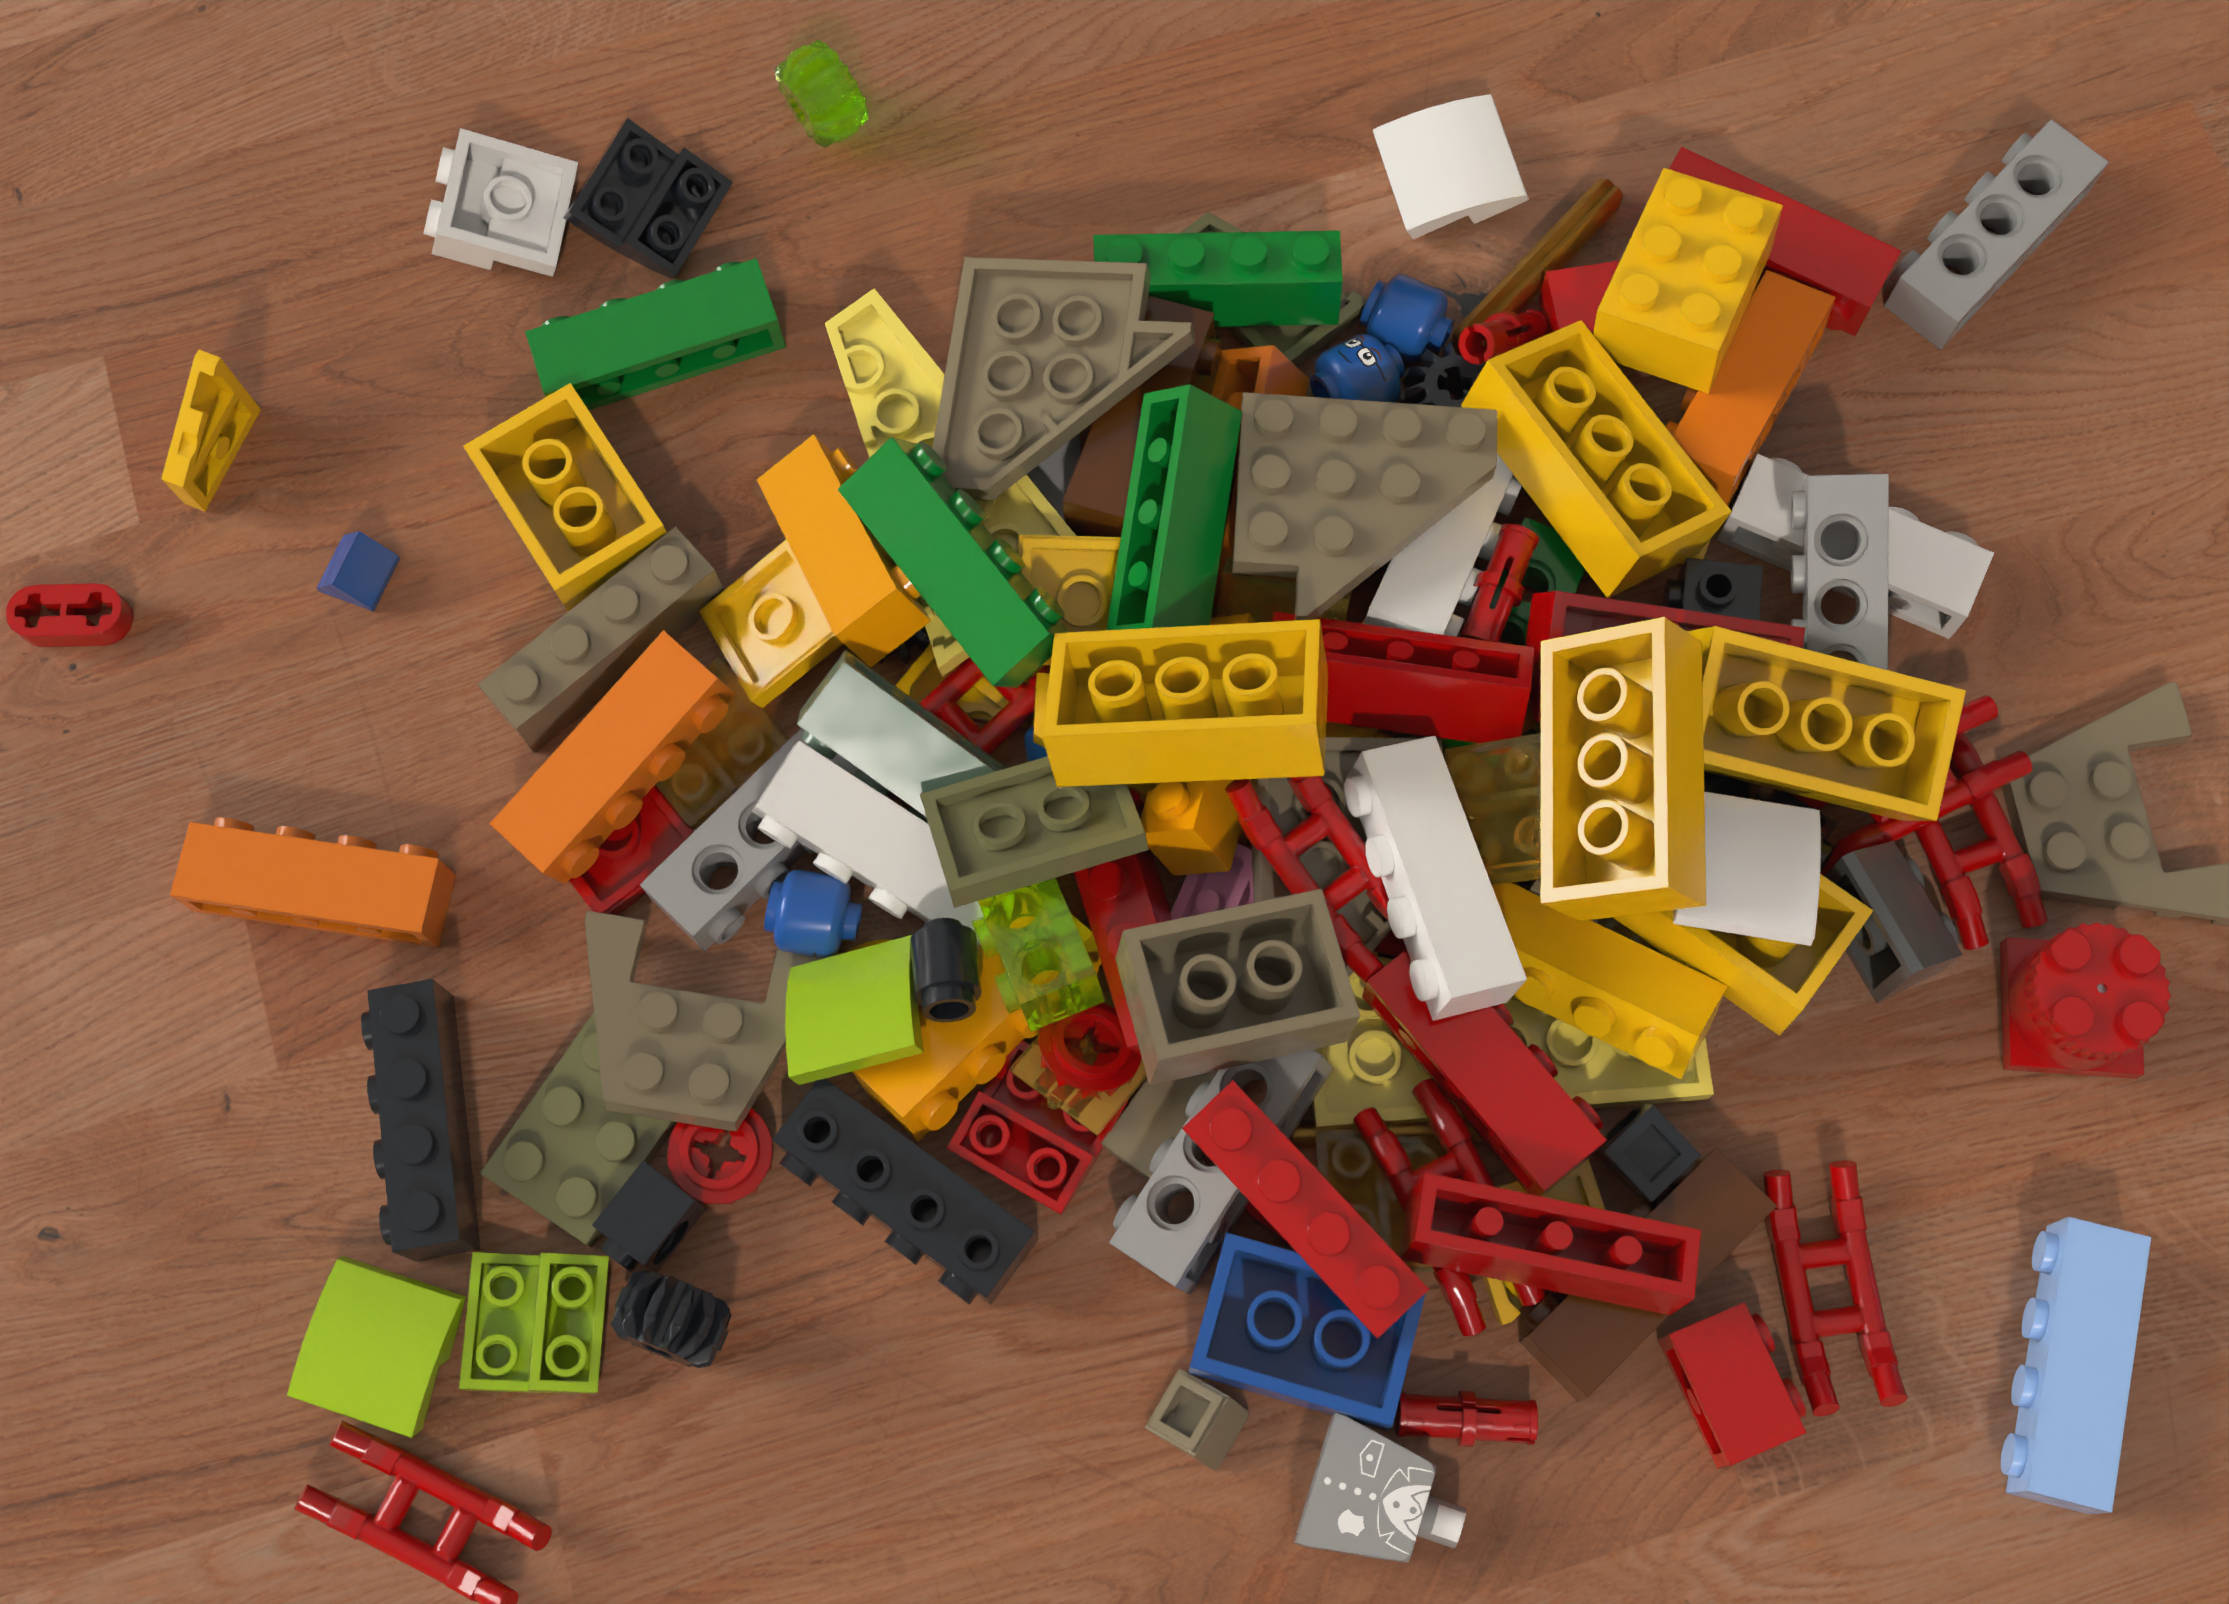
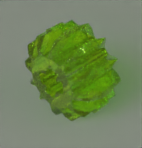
[775,40,868,148]

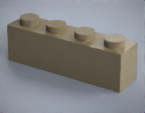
[477,526,724,753]

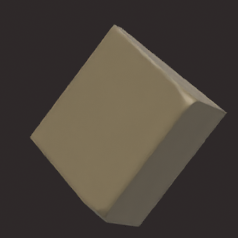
[1145,1369,1249,1470]

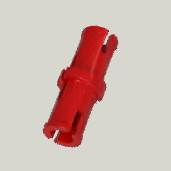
[1458,309,1550,365]
[1459,524,1539,642]
[1395,1390,1538,1447]

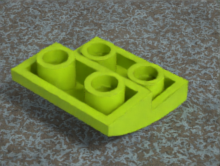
[785,935,924,1085]
[459,1252,609,1394]
[287,1256,466,1438]

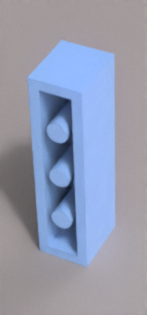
[2001,1217,2151,1514]

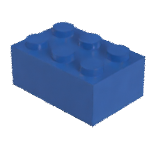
[1189,1232,1426,1431]

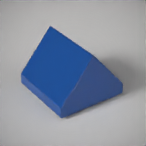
[316,531,400,612]

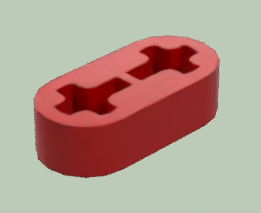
[5,583,134,647]

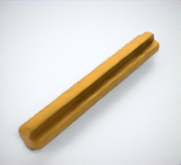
[1451,178,1623,350]

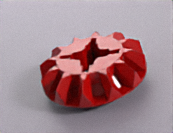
[1036,1000,1142,1098]
[667,1108,774,1205]

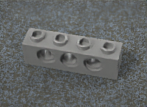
[1884,119,2109,350]
[1791,474,1889,670]
[640,728,858,952]
[1109,1050,1333,1295]

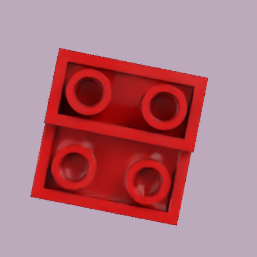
[946,1041,1130,1215]

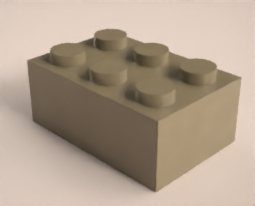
[1115,889,1360,1086]

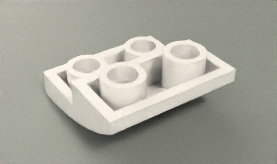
[1373,94,1529,240]
[1673,792,1821,946]

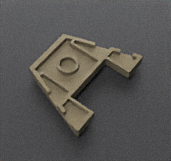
[2002,682,2229,926]
[584,911,821,1132]

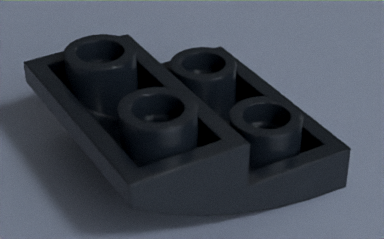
[563,118,733,279]

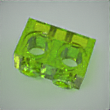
[971,878,1105,1032]

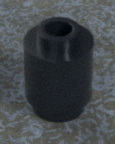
[910,918,982,1022]

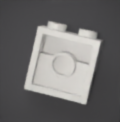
[423,128,578,277]

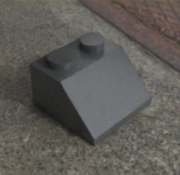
[1824,841,1963,1003]

